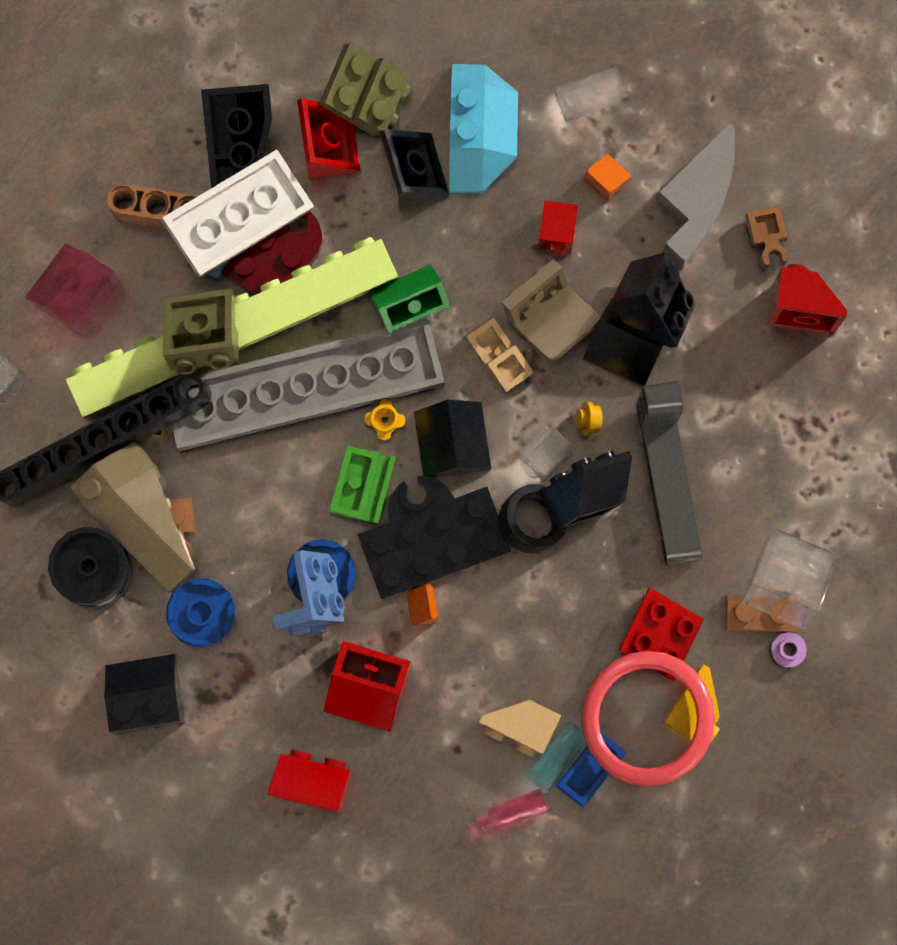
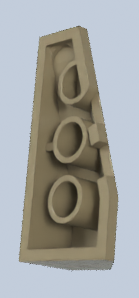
[70,441,195,592]

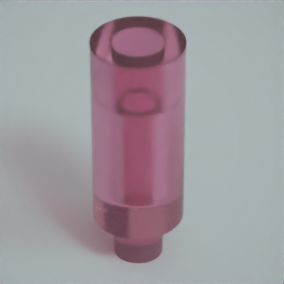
[477,788,549,833]

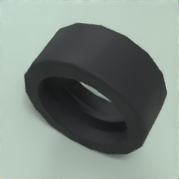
[498,484,567,553]

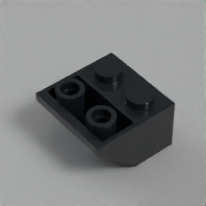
[611,252,696,348]
[539,450,632,530]

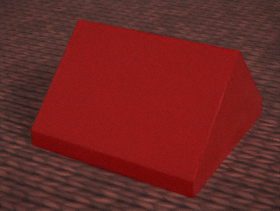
[297,98,361,180]

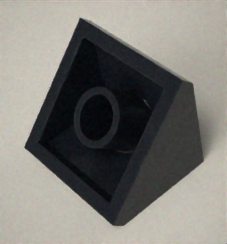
[380,129,449,209]
[582,298,664,387]
[414,399,491,478]

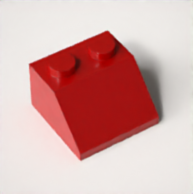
[767,264,847,334]
[267,749,352,813]

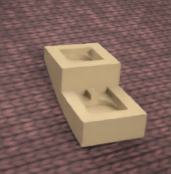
[464,317,534,392]

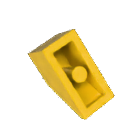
[661,664,720,744]

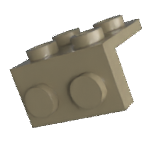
[501,259,600,362]

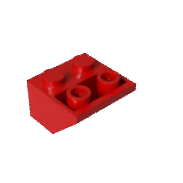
[324,641,411,732]

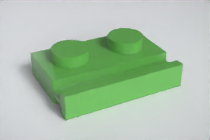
[330,445,396,525]

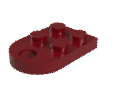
[221,211,323,296]

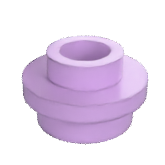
[771,632,807,668]

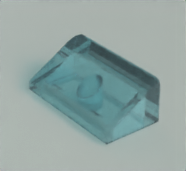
[527,721,586,793]

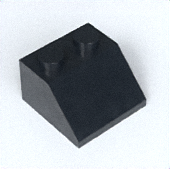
[104,654,185,735]

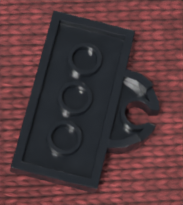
[357,476,511,600]

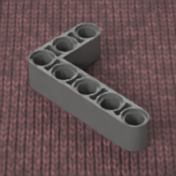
[636,381,702,566]

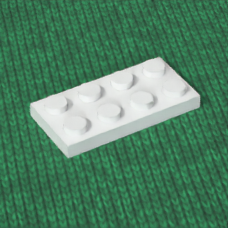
[161,150,314,278]

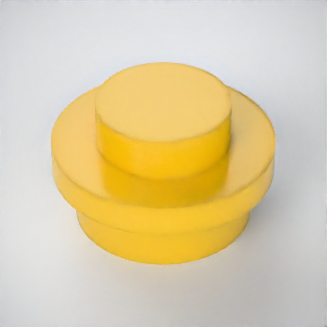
[575,402,603,436]

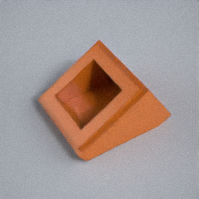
[584,154,632,201]
[407,584,438,626]

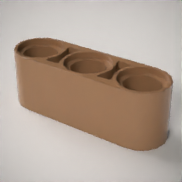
[107,184,197,230]

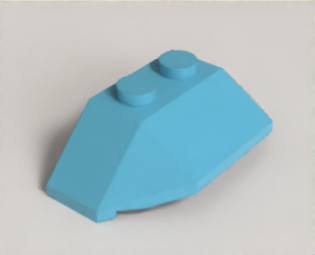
[449,64,518,194]

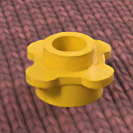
[364,400,405,441]

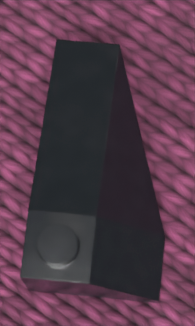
[201,84,272,188]

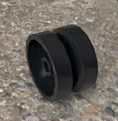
[48,527,133,609]

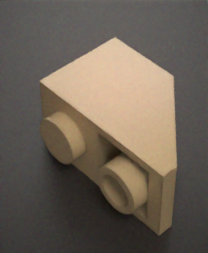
[479,700,562,758]

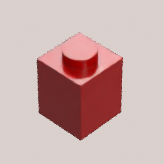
[538,200,578,256]

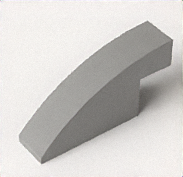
[657,123,735,271]

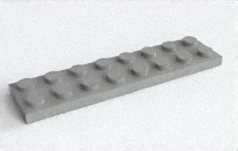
[162,318,445,451]

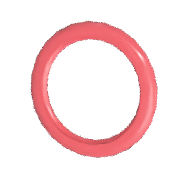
[581,651,715,787]

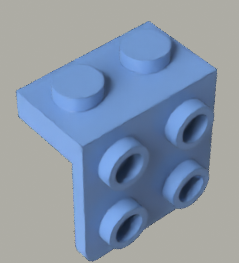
[273,550,345,636]

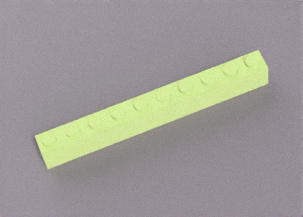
[65,237,398,418]

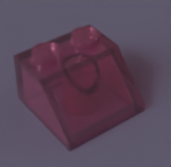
[25,244,120,336]

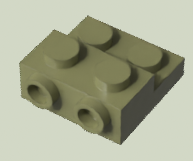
[319,43,410,136]
[163,289,239,375]

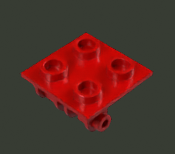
[619,587,704,681]

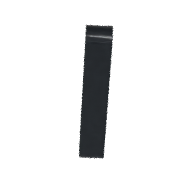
[0,373,212,506]

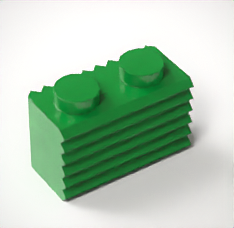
[369,264,450,333]

